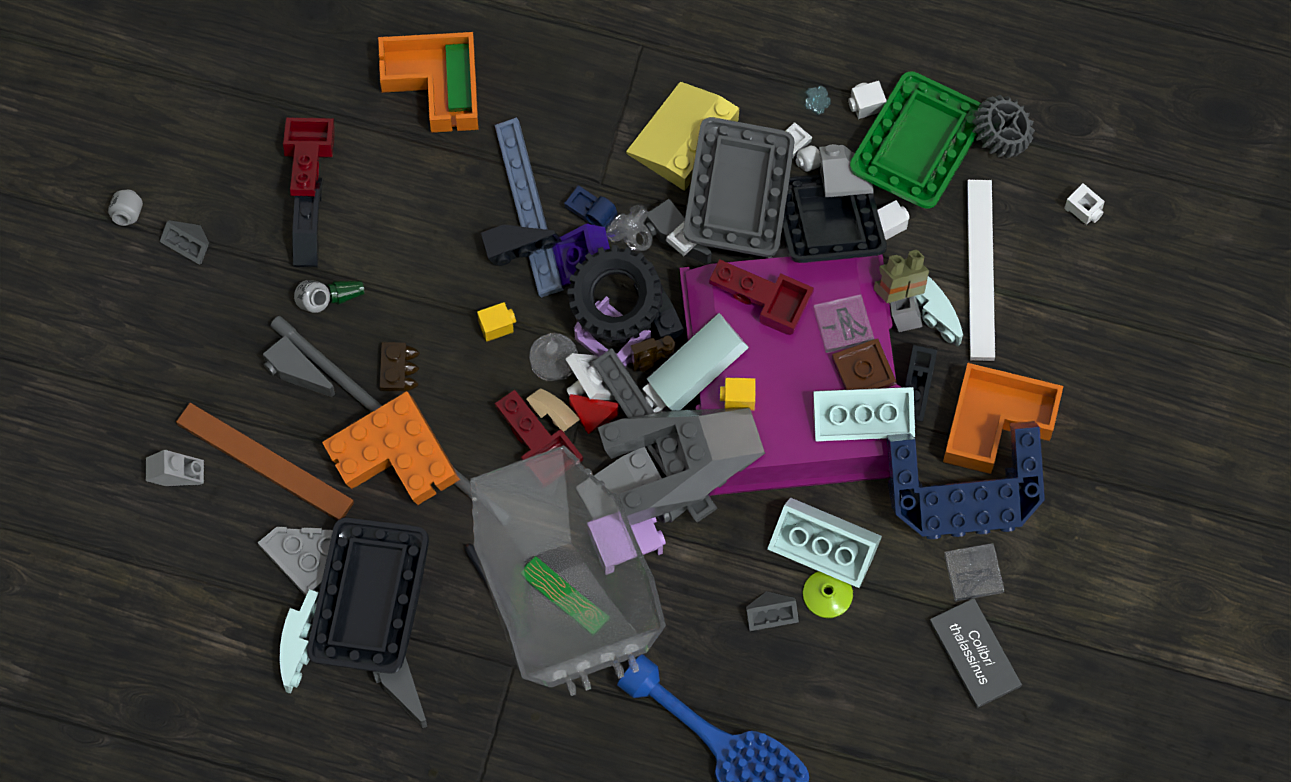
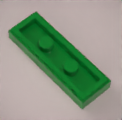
[445,43,472,112]

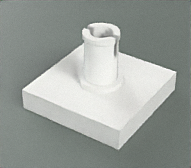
[566,353,616,401]

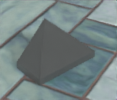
[160,220,209,265]
[746,591,799,631]

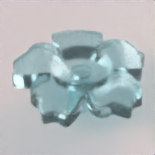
[804,86,831,115]

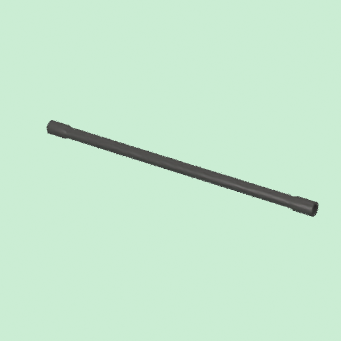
[270,316,512,527]

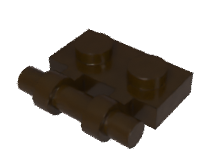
[631,336,675,372]

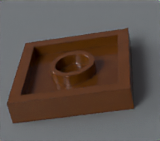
[832,338,896,390]

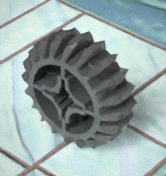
[972,94,1035,159]

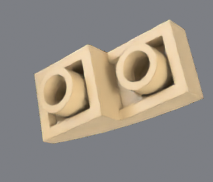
[527,388,580,432]

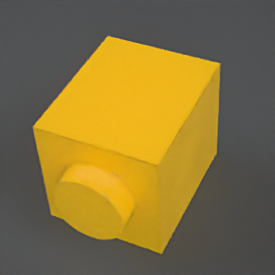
[477,302,516,342]
[720,378,755,411]

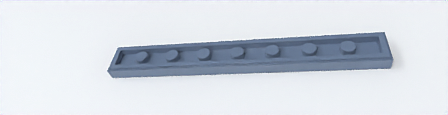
[495,117,564,298]

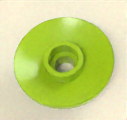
[803,571,853,618]

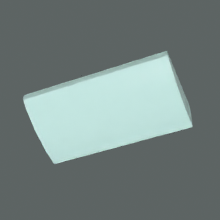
[647,313,749,411]

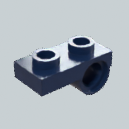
[564,185,617,230]

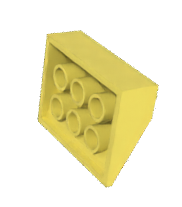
[626,82,739,191]

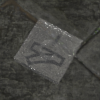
[813,294,874,353]
[944,543,1004,602]

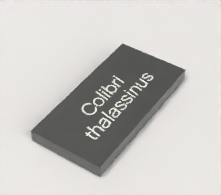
[929,598,1022,708]

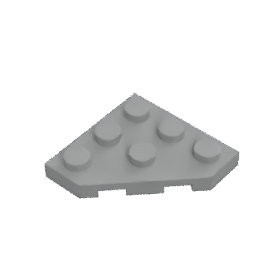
[258,527,333,596]

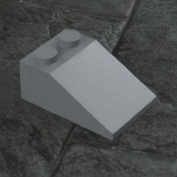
[578,447,662,520]

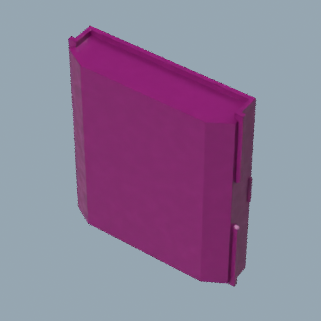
[680,255,901,496]

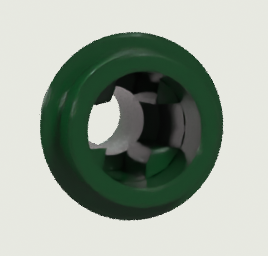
[327,281,364,305]

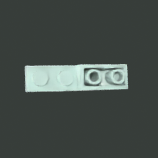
[915,276,963,347]
[280,589,319,694]

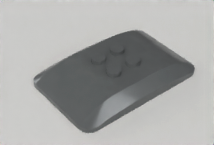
[683,117,795,257]

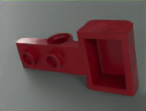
[283,117,335,196]
[709,259,814,335]
[495,390,583,489]

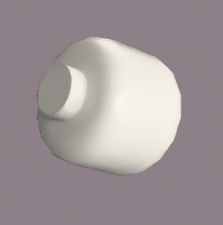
[796,145,820,172]

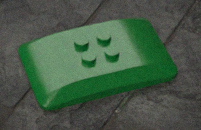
[850,72,981,208]

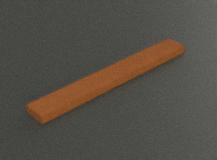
[176,403,354,521]

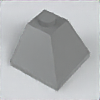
[819,144,873,197]

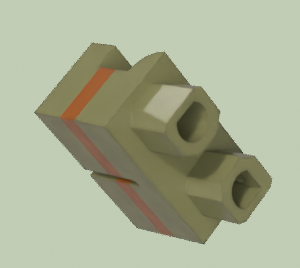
[873,250,929,303]

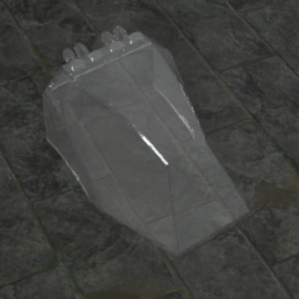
[471,446,666,696]

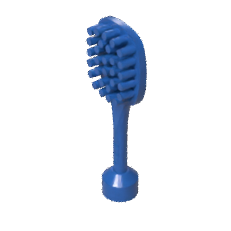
[617,654,809,782]

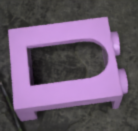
[574,296,651,367]

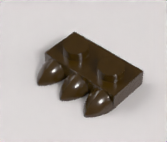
[380,342,420,391]

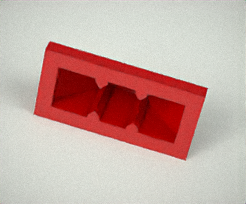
[569,394,618,434]

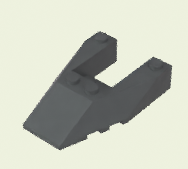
[598,408,765,525]

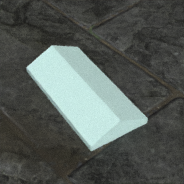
[813,387,915,441]

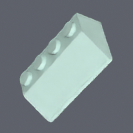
[768,498,882,588]

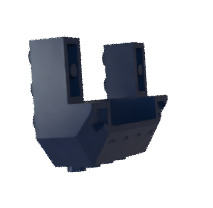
[887,421,1045,539]

